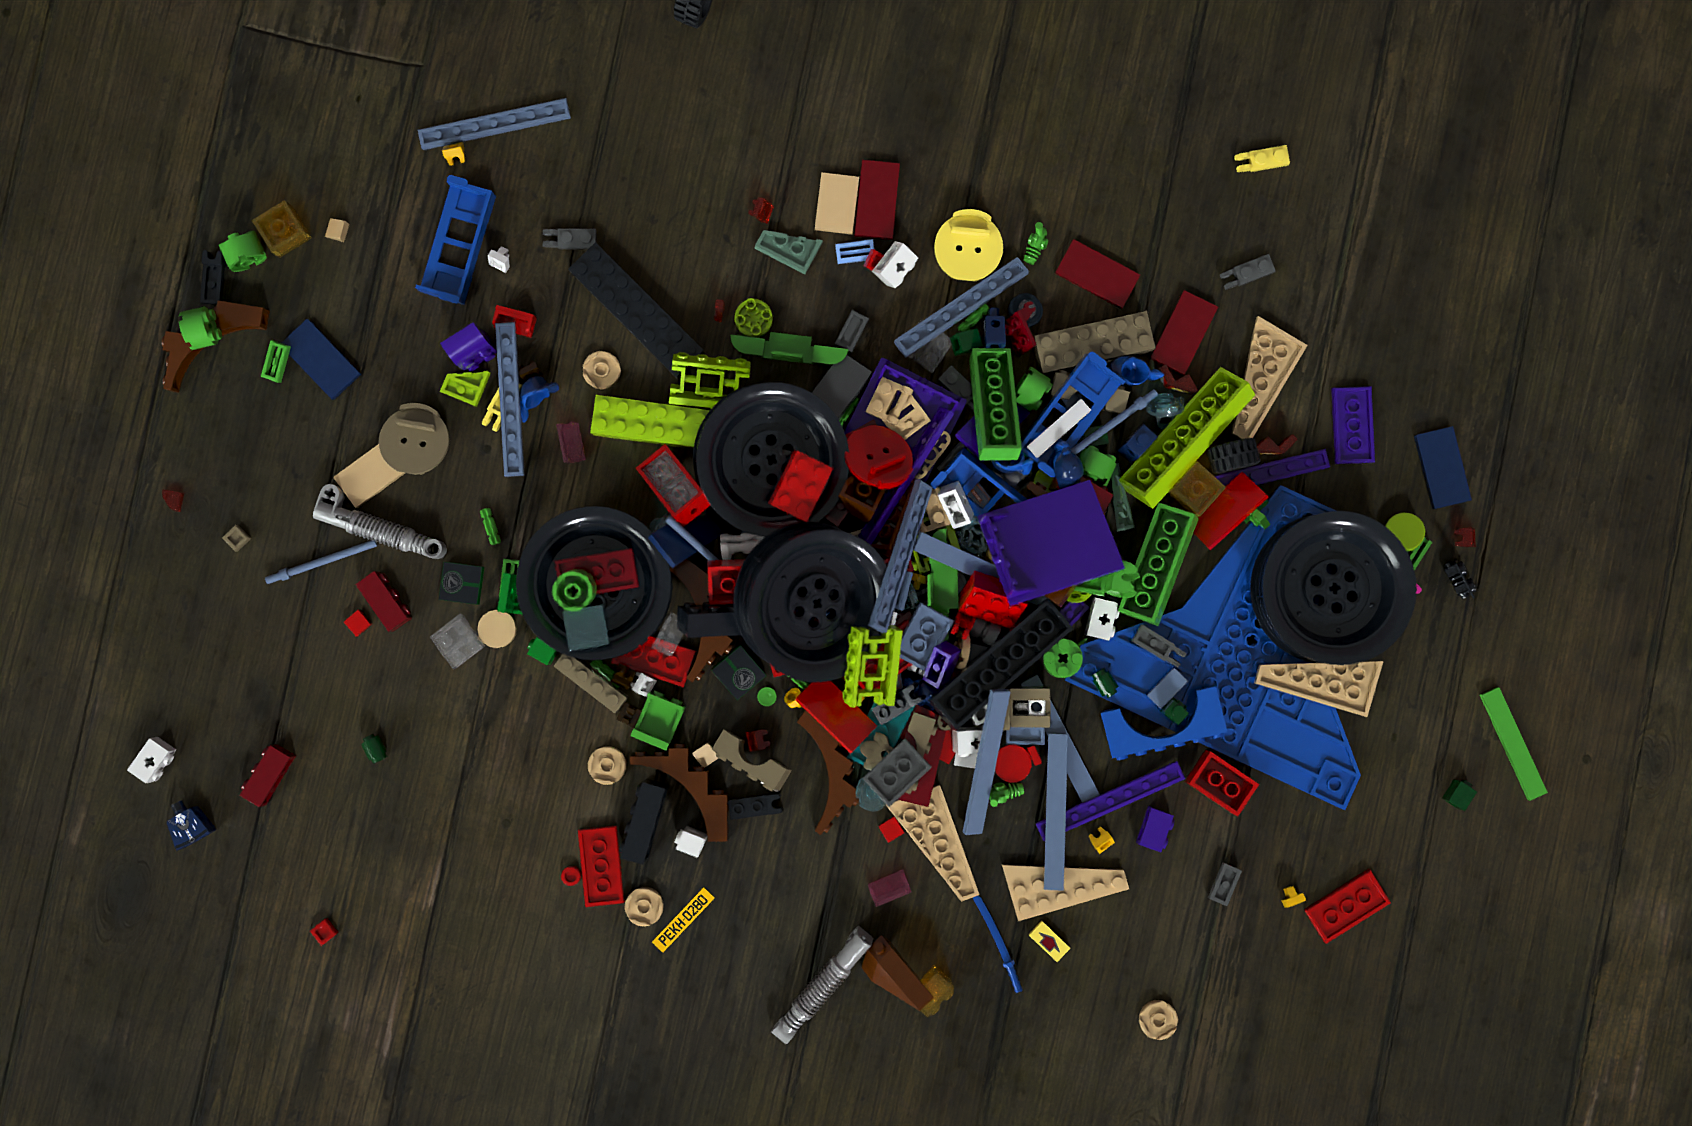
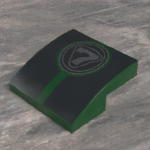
[438,562,485,605]
[711,645,767,700]

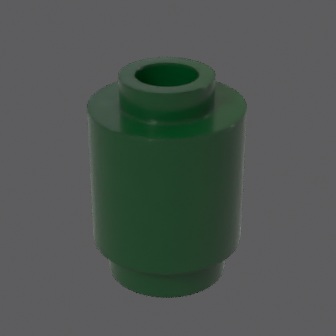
[1091,667,1119,697]
[361,734,388,764]

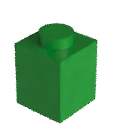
[527,637,558,665]

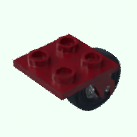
[1005,293,1043,357]

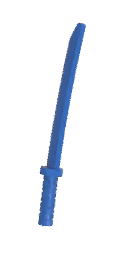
[972,896,1023,993]

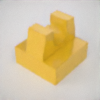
[442,142,465,165]
[1089,827,1115,854]
[1281,886,1306,908]

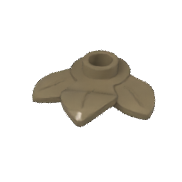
[859,732,894,770]

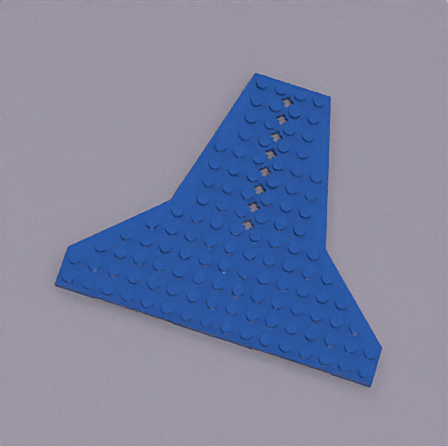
[1064,485,1361,810]

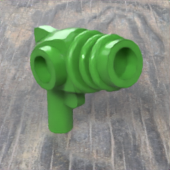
[1023,222,1048,265]
[989,782,1024,807]

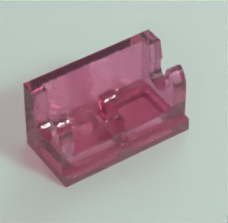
[556,422,586,464]
[868,870,912,907]

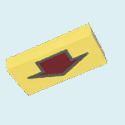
[1028,920,1070,962]

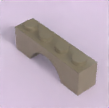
[1047,370,1130,414]
[554,654,629,713]
[906,712,938,794]
[712,729,792,791]

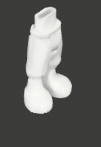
[720,532,765,560]

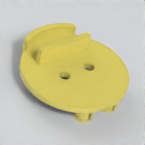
[934,209,1003,281]

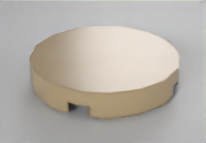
[583,351,621,390]
[477,610,517,648]
[954,631,970,669]
[588,746,627,785]
[625,887,664,927]
[1139,1000,1178,1040]

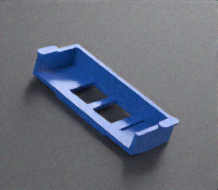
[415,175,496,305]
[1021,352,1126,477]
[930,447,1028,517]

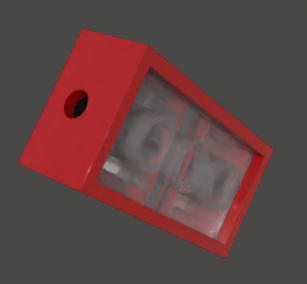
[636,444,711,527]

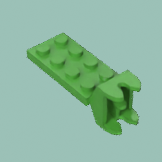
[1074,561,1140,598]

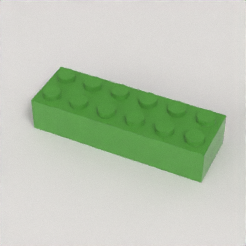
[969,348,1022,460]
[1118,503,1199,626]

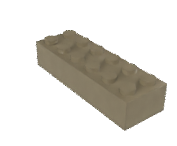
[1033,311,1155,375]

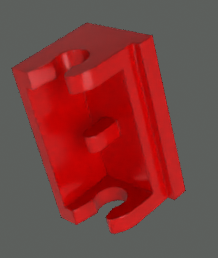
[492,305,537,338]

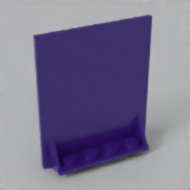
[844,358,967,483]
[978,480,1125,606]

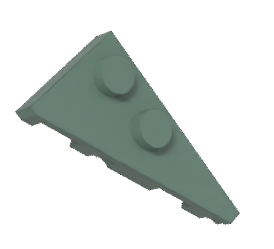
[1111,463,1135,532]

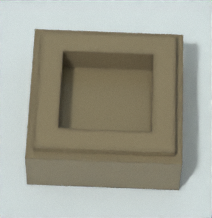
[222,525,251,552]

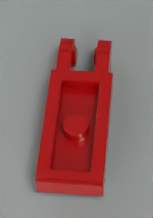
[950,611,976,640]

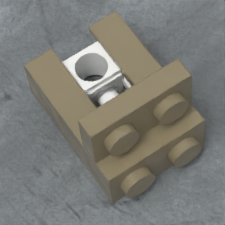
[1003,686,1051,730]

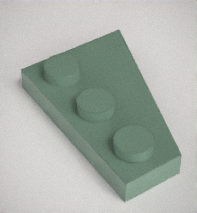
[755,230,823,274]

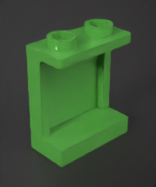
[631,690,686,750]

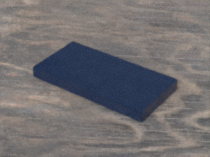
[282,318,361,400]
[1414,426,1472,510]
[648,510,724,568]

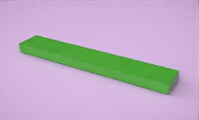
[1480,687,1548,801]

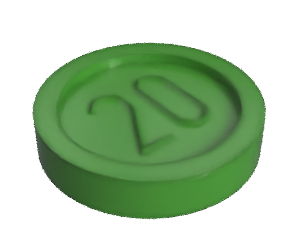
[757,687,777,706]

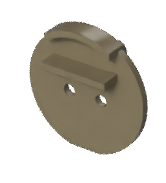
[379,403,449,475]

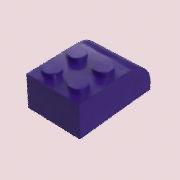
[440,322,497,372]

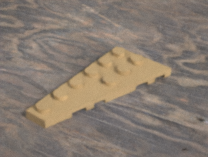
[1231,316,1307,439]
[1254,661,1383,717]
[886,785,979,901]
[1002,864,1129,921]

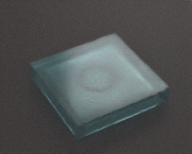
[563,605,609,651]

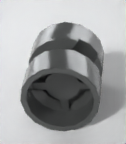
[969,618,1002,646]

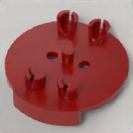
[844,425,913,489]

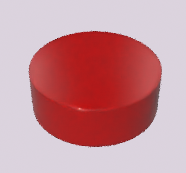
[561,866,581,886]

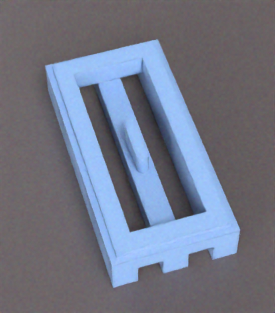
[835,239,874,264]

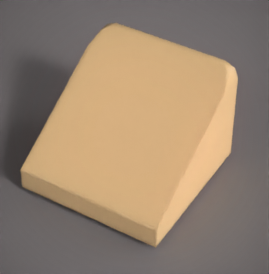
[325,218,349,242]
[692,742,718,768]

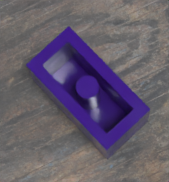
[922,641,962,688]
[1136,806,1175,852]

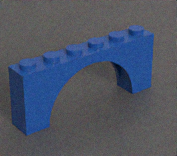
[1101,685,1228,760]

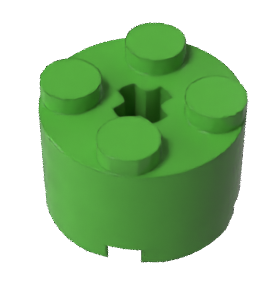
[219,231,267,272]
[179,306,222,350]
[1015,367,1053,411]
[1078,445,1116,487]
[553,569,597,611]
[1043,639,1083,678]

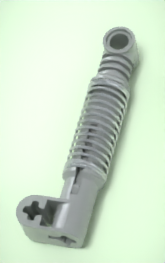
[313,484,447,559]
[771,925,874,1044]

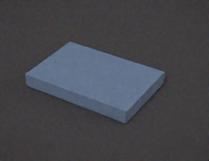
[900,602,954,671]

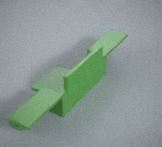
[731,332,848,364]
[927,528,959,643]

